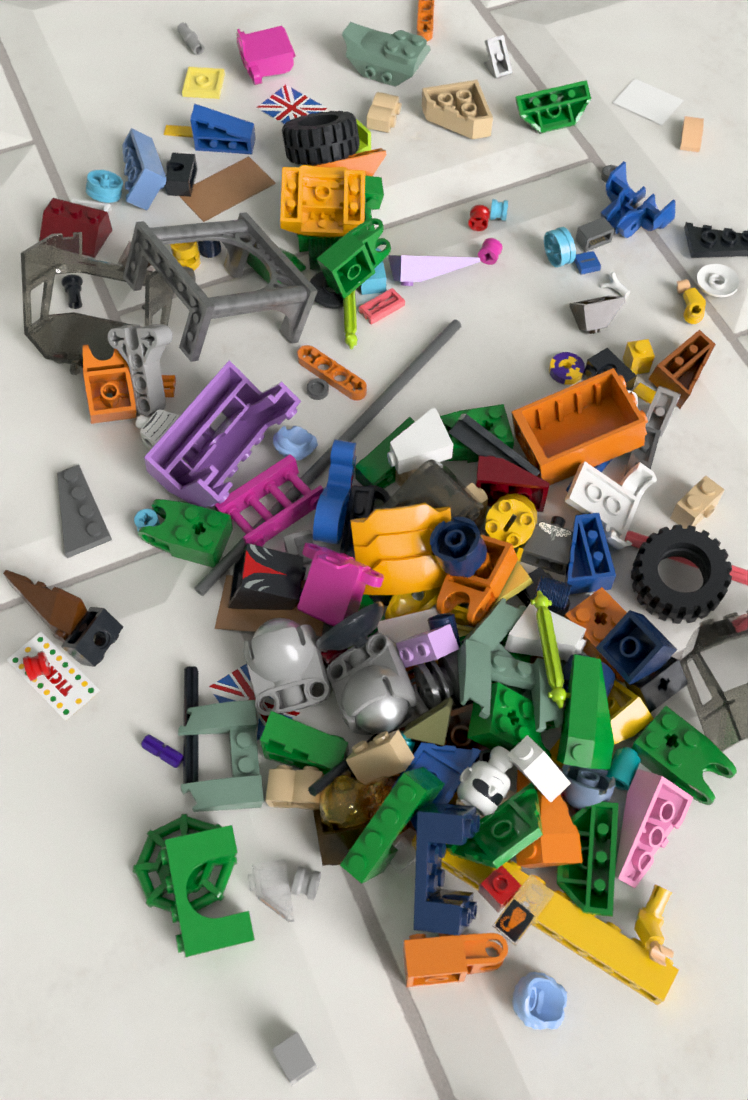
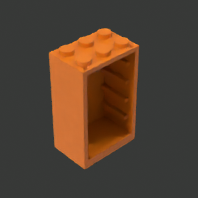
[511,368,648,486]

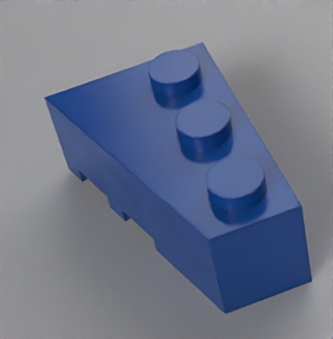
[190,103,256,155]
[565,513,616,595]

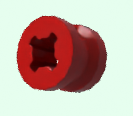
[468,205,490,231]
[23,651,51,681]

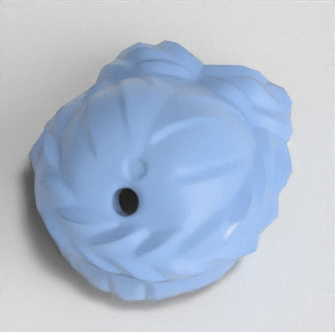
[273,426,318,460]
[512,972,567,1030]

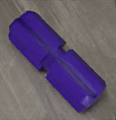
[141,734,183,768]

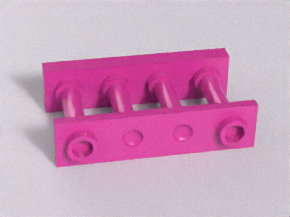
[214,454,324,547]

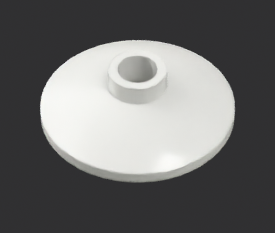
[697,264,739,297]

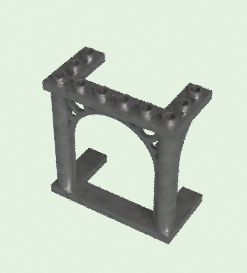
[123,212,318,362]

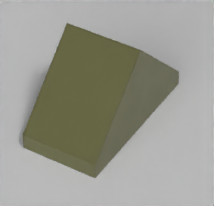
[403,697,453,746]

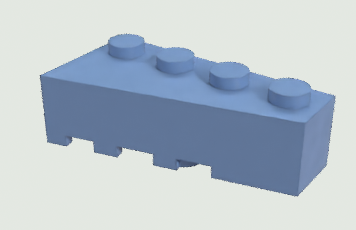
[122,128,166,210]

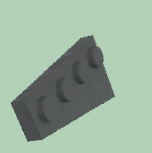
[57,464,112,558]

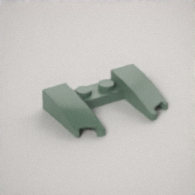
[461,598,565,701]
[457,639,563,732]
[178,700,264,812]

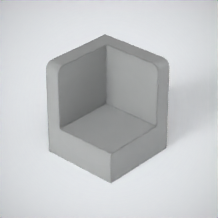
[283,530,314,565]
[273,1032,317,1085]

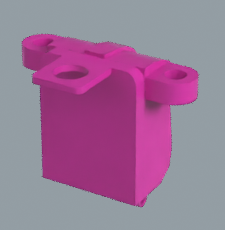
[236,25,296,85]
[297,543,384,627]

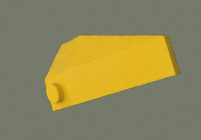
[550,680,654,769]

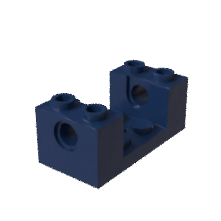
[413,803,480,936]

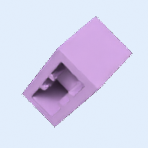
[396,624,459,668]

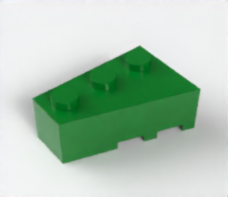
[355,417,415,489]

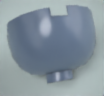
[561,764,615,811]

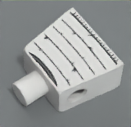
[136,409,180,450]

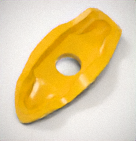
[385,587,442,620]

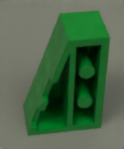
[260,711,349,780]

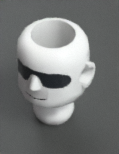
[457,746,514,816]

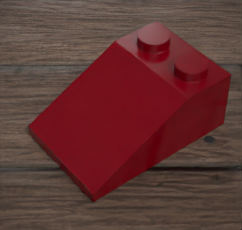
[475,456,549,512]

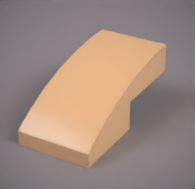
[680,116,704,152]

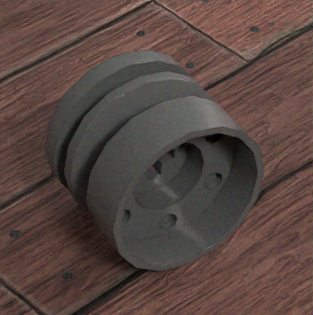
[413,650,472,710]

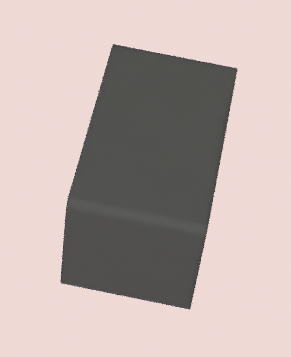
[575,217,614,252]

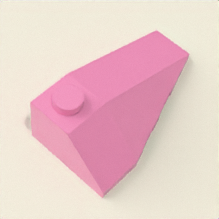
[615,769,693,888]

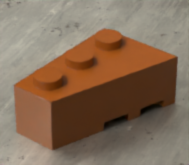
[648,329,716,409]

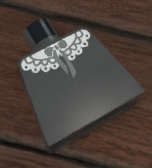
[521,516,572,576]

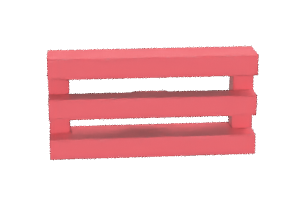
[359,288,405,325]

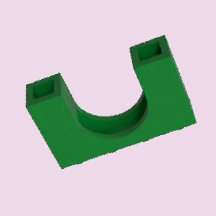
[340,767,445,884]
[160,825,255,958]

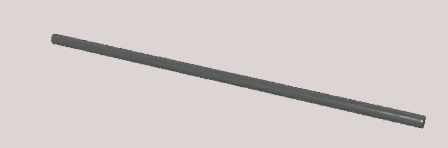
[194,319,462,596]

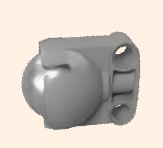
[243,618,331,716]
[326,633,416,735]

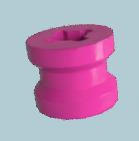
[478,238,503,265]

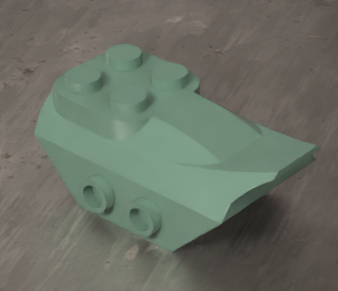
[342,22,431,87]

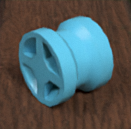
[490,199,508,221]
[134,509,160,531]

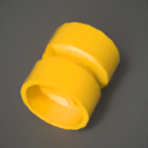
[170,242,201,270]

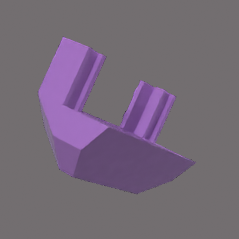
[144,360,301,508]

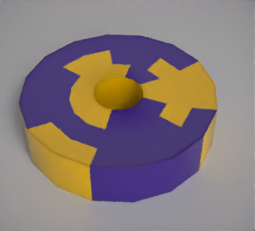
[549,352,585,385]

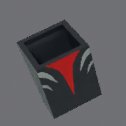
[228,543,306,610]

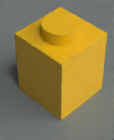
[622,339,655,375]

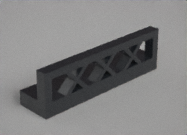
[448,414,540,476]

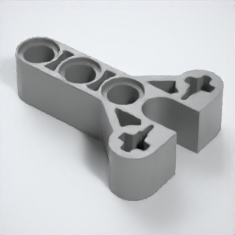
[108,324,173,416]

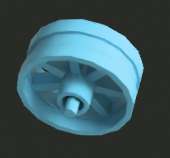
[86,170,123,203]
[544,227,576,268]

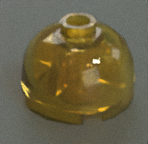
[319,776,374,828]

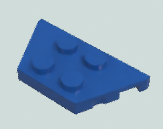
[392,743,481,832]

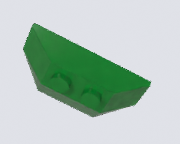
[515,80,591,134]
[556,801,619,917]

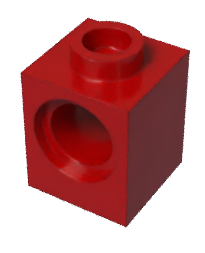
[478,866,522,913]

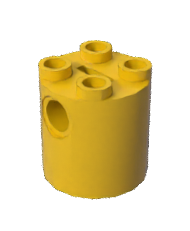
[485,493,537,548]

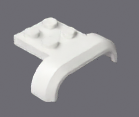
[564,462,657,549]

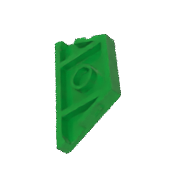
[446,783,543,869]

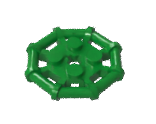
[133,814,237,912]

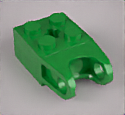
[317,218,391,299]
[440,404,514,463]
[138,499,233,568]
[467,682,556,759]
[631,706,737,805]

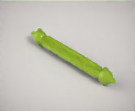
[343,290,358,349]
[531,591,570,708]

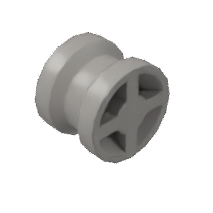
[291,866,321,900]

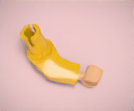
[676,279,706,324]
[634,884,674,967]

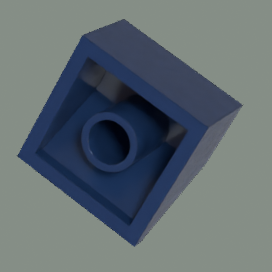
[596,610,678,684]

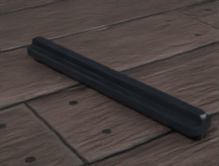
[183,666,199,784]

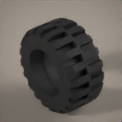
[282,111,360,165]
[631,524,732,624]

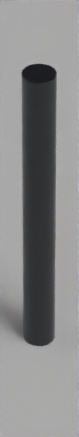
[308,734,378,796]

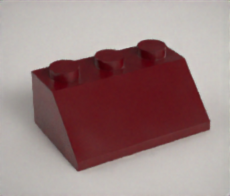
[39,198,113,258]

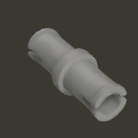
[177,22,204,55]

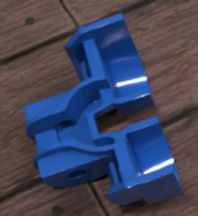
[601,161,676,238]

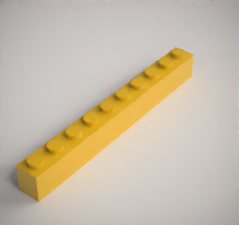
[411,833,679,1006]

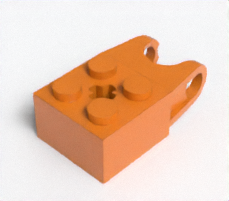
[83,344,136,424]
[436,535,518,626]
[564,587,627,682]
[403,933,508,987]

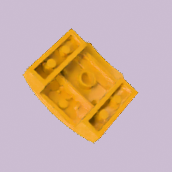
[280,165,365,237]
[350,503,451,595]

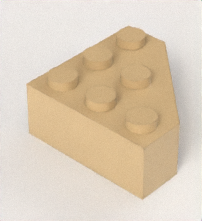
[422,80,493,139]

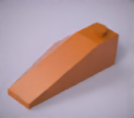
[516,769,583,869]

